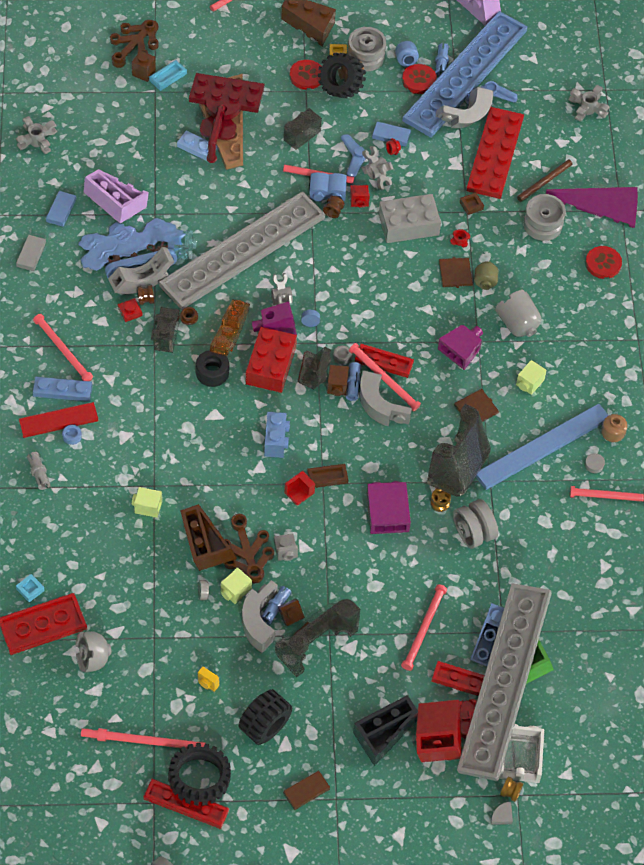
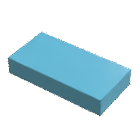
[149,60,187,91]

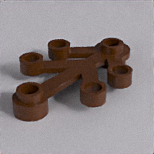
[110,20,159,68]
[224,514,274,584]

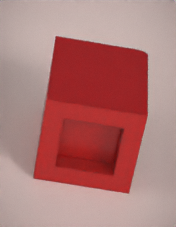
[284,471,315,505]

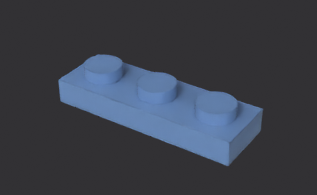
[33,377,93,402]

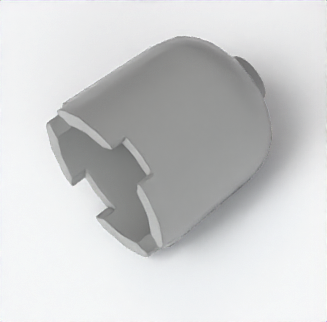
[495,290,542,337]

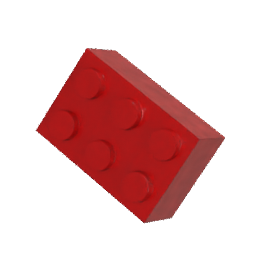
[246,327,297,393]

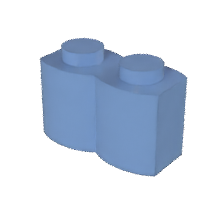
[310,172,347,201]

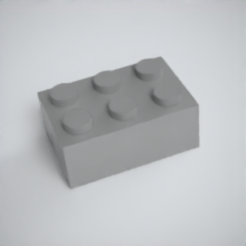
[379,194,441,243]

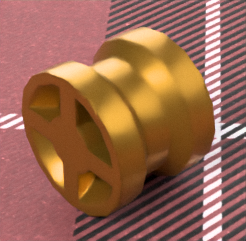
[430,488,451,512]
[500,776,524,802]

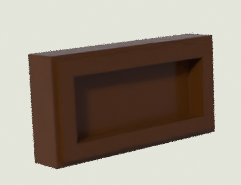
[307,464,349,488]
[283,770,330,810]

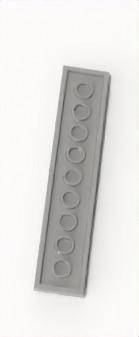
[159,191,325,310]
[457,583,552,781]

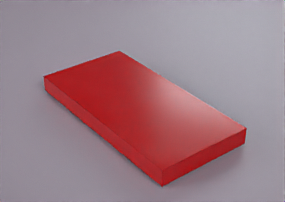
[0,593,87,655]

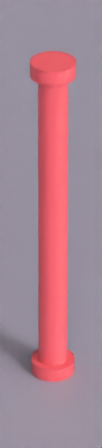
[33,314,93,381]
[349,343,421,412]
[570,486,644,502]
[401,584,447,671]

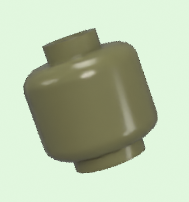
[474,261,499,290]

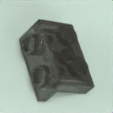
[298,347,331,390]

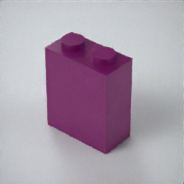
[366,481,411,534]

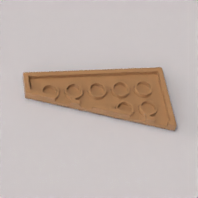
[199,74,243,170]

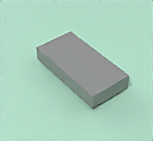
[16,235,46,271]

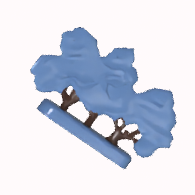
[79,218,186,278]

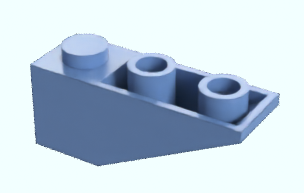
[470,603,504,666]

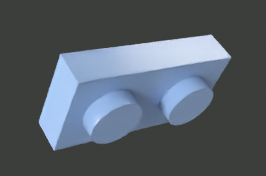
[177,131,217,161]

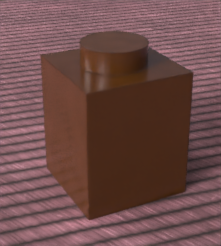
[132,50,156,82]
[327,365,349,396]

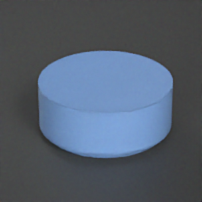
[301,310,320,327]
[62,425,82,445]

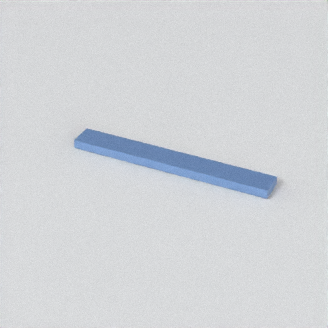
[475,404,608,490]

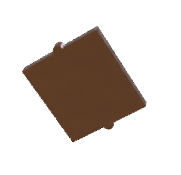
[439,257,473,288]
[454,389,499,428]

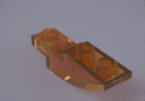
[210,299,250,356]

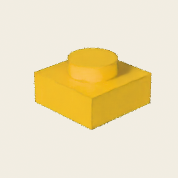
[329,44,347,56]
[198,666,219,692]

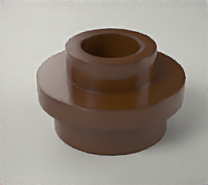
[180,307,198,325]

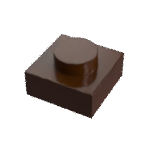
[460,192,484,215]
[278,598,305,626]

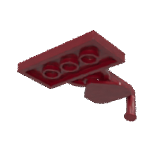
[189,73,265,163]

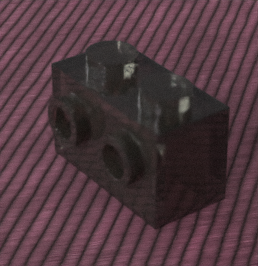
[283,108,322,150]
[151,307,180,353]

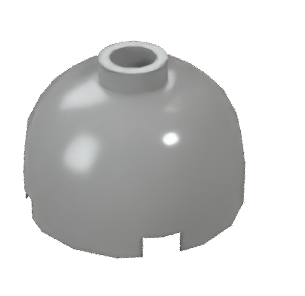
[76,631,111,672]

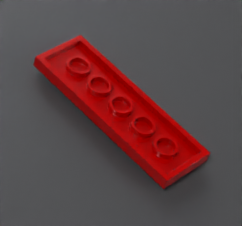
[466,107,524,199]

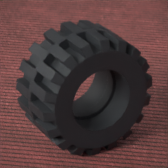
[318,53,366,98]
[238,689,293,745]

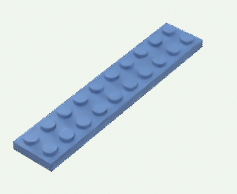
[402,11,527,138]

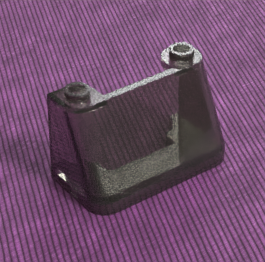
[426,404,491,496]
[275,599,361,677]

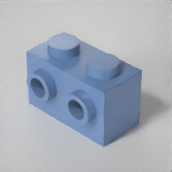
[264,412,290,458]

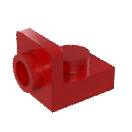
[350,185,370,207]

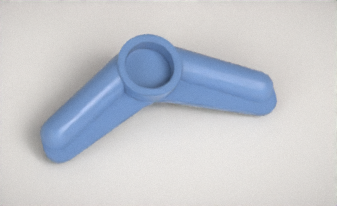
[465,81,518,104]
[341,134,366,177]

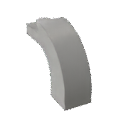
[436,87,493,128]
[108,247,174,294]
[360,371,412,426]
[242,580,278,653]

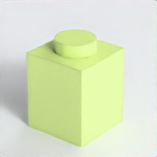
[516,360,546,395]
[132,487,162,518]
[221,567,252,604]

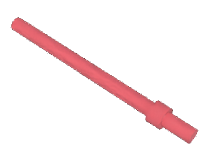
[81,728,205,749]

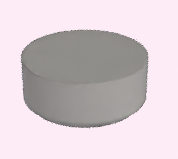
[333,346,352,365]
[585,453,605,473]
[198,580,209,600]

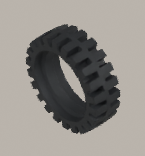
[168,743,231,806]

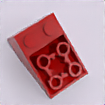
[416,700,462,763]

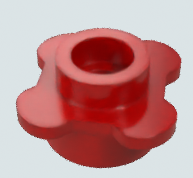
[450,229,470,248]

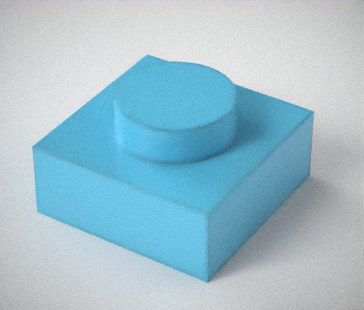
[16,574,45,602]

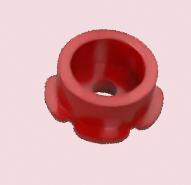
[386,138,401,155]

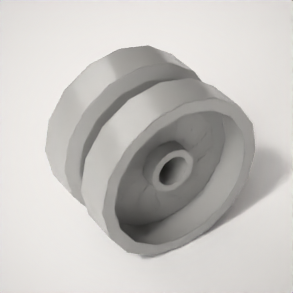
[347,27,386,71]
[523,194,566,241]
[453,499,498,549]

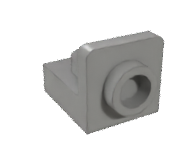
[274,534,298,561]

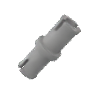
[27,452,50,490]

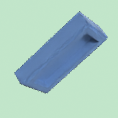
[372,122,411,147]
[46,191,76,227]

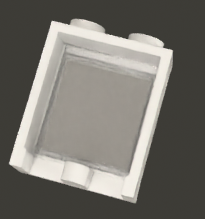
[499,724,544,783]

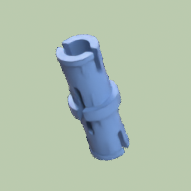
[435,43,449,76]
[346,362,361,401]
[261,586,292,625]

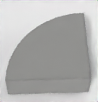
[491,802,513,825]

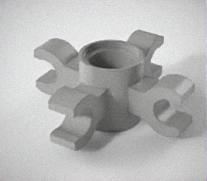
[569,85,610,121]
[16,116,57,154]
[361,146,393,190]
[271,273,293,305]

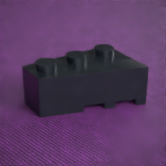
[353,695,418,766]

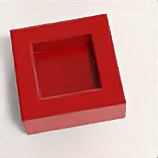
[118,298,142,322]

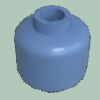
[395,41,419,67]

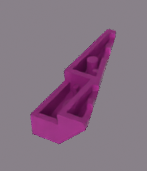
[545,187,638,228]

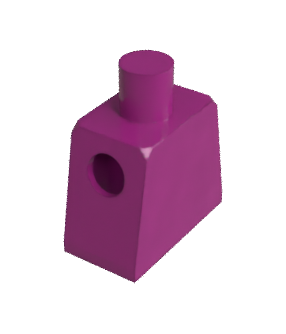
[252,302,297,335]
[438,325,483,370]

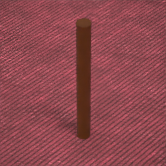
[517,159,573,202]

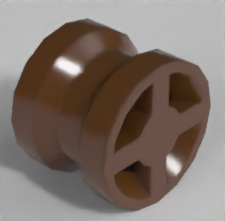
[323,196,345,218]
[137,285,154,305]

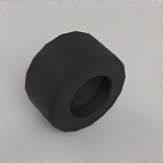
[195,350,229,387]

